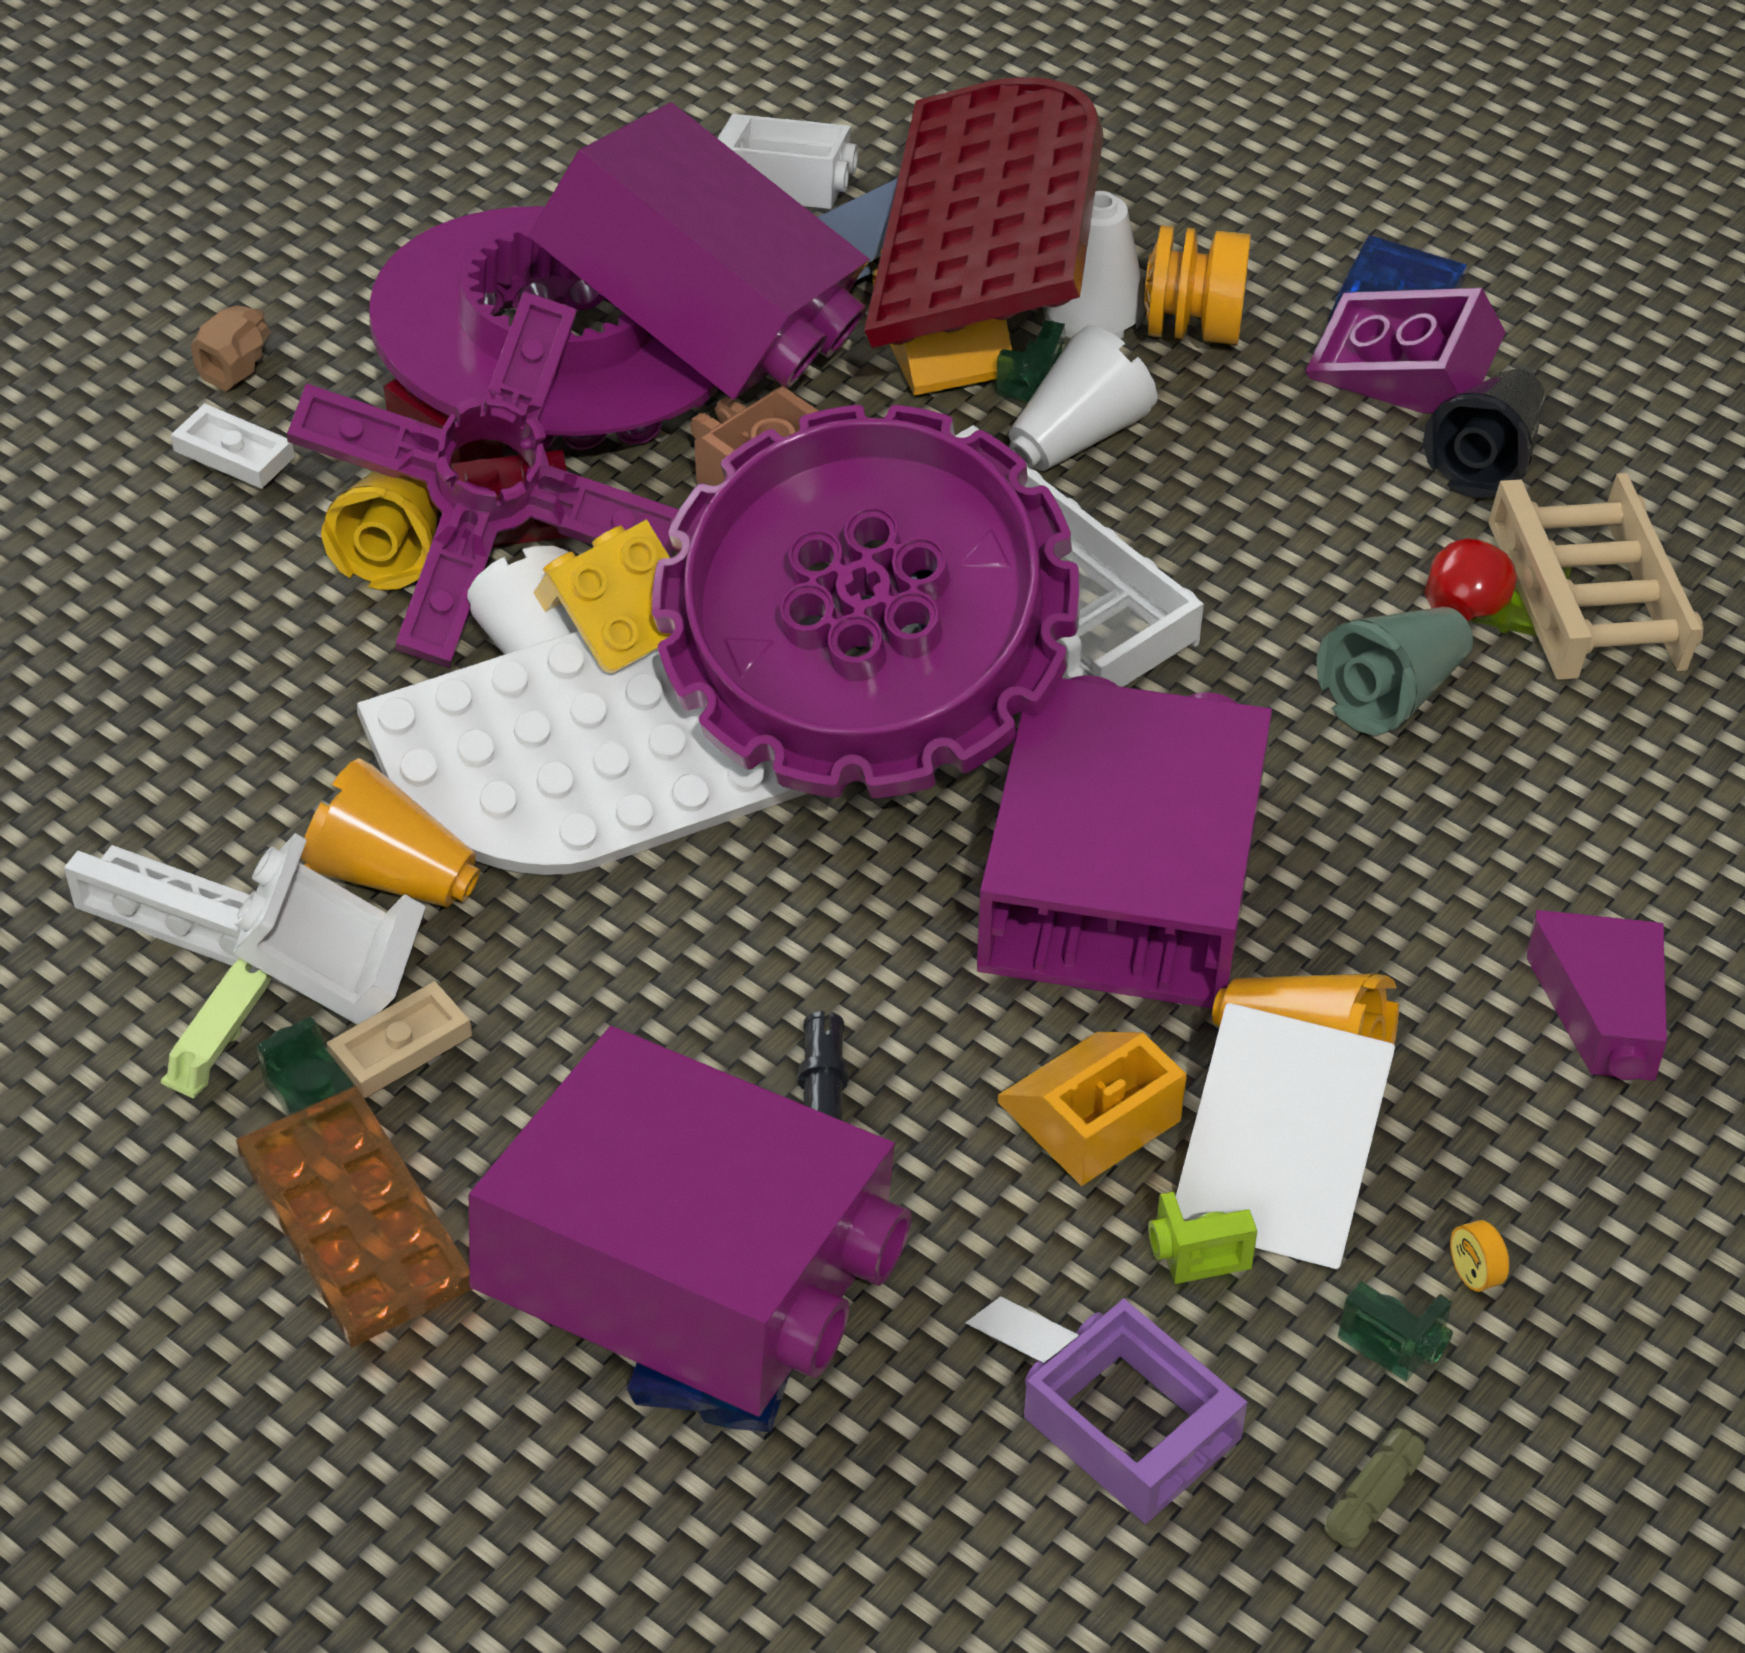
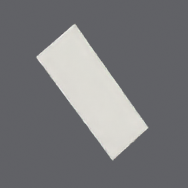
[966,1297,1079,1363]

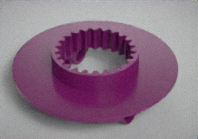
[369,206,719,454]

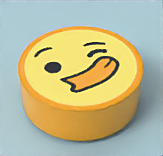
[1450,1220,1509,1292]

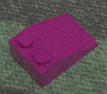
[1305,288,1506,413]

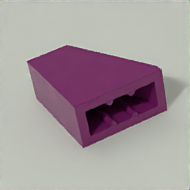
[1527,910,1667,1081]

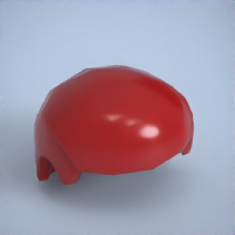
[1424,538,1518,621]

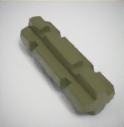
[1325,1428,1425,1549]

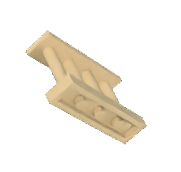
[1488,473,1703,680]

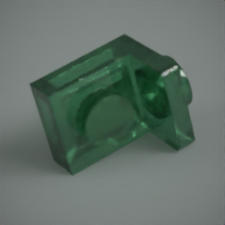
[997,320,1065,402]
[257,1016,360,1134]
[1337,1281,1453,1382]

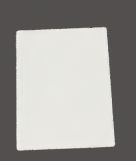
[1176,1003,1395,1269]

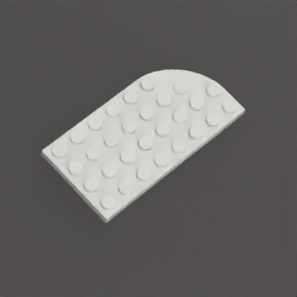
[357,615,822,875]

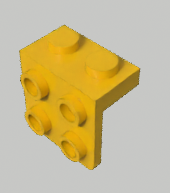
[533,519,671,673]

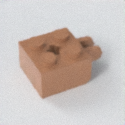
[689,386,818,486]

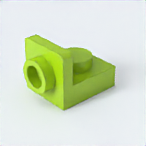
[1148,1192,1258,1284]

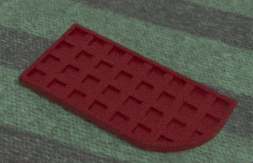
[864,77,1104,348]

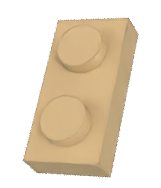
[326,981,472,1099]

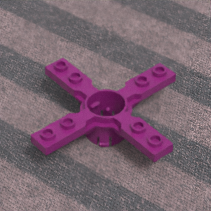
[287,291,679,668]

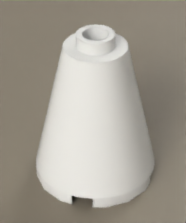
[1042,191,1146,339]
[1009,325,1158,471]
[467,546,578,655]

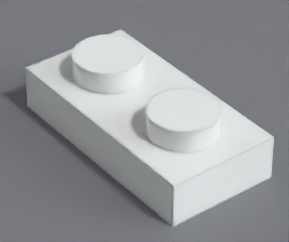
[171,403,295,489]

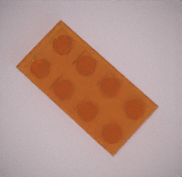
[236,1086,473,1348]

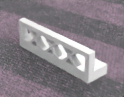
[64,845,288,986]

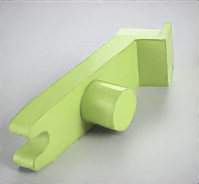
[161,958,272,1099]

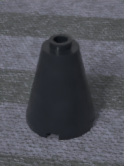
[1423,369,1545,498]

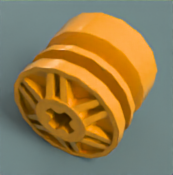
[1144,225,1251,346]

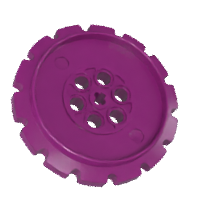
[652,405,1080,798]

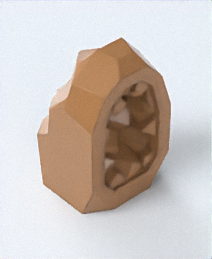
[191,305,271,392]

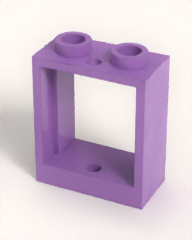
[1024,1298,1248,1525]

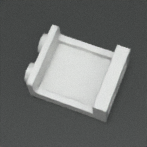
[232,833,426,1025]

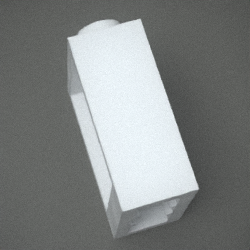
[718,114,858,209]

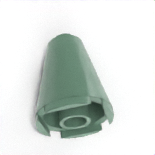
[1316,607,1473,735]

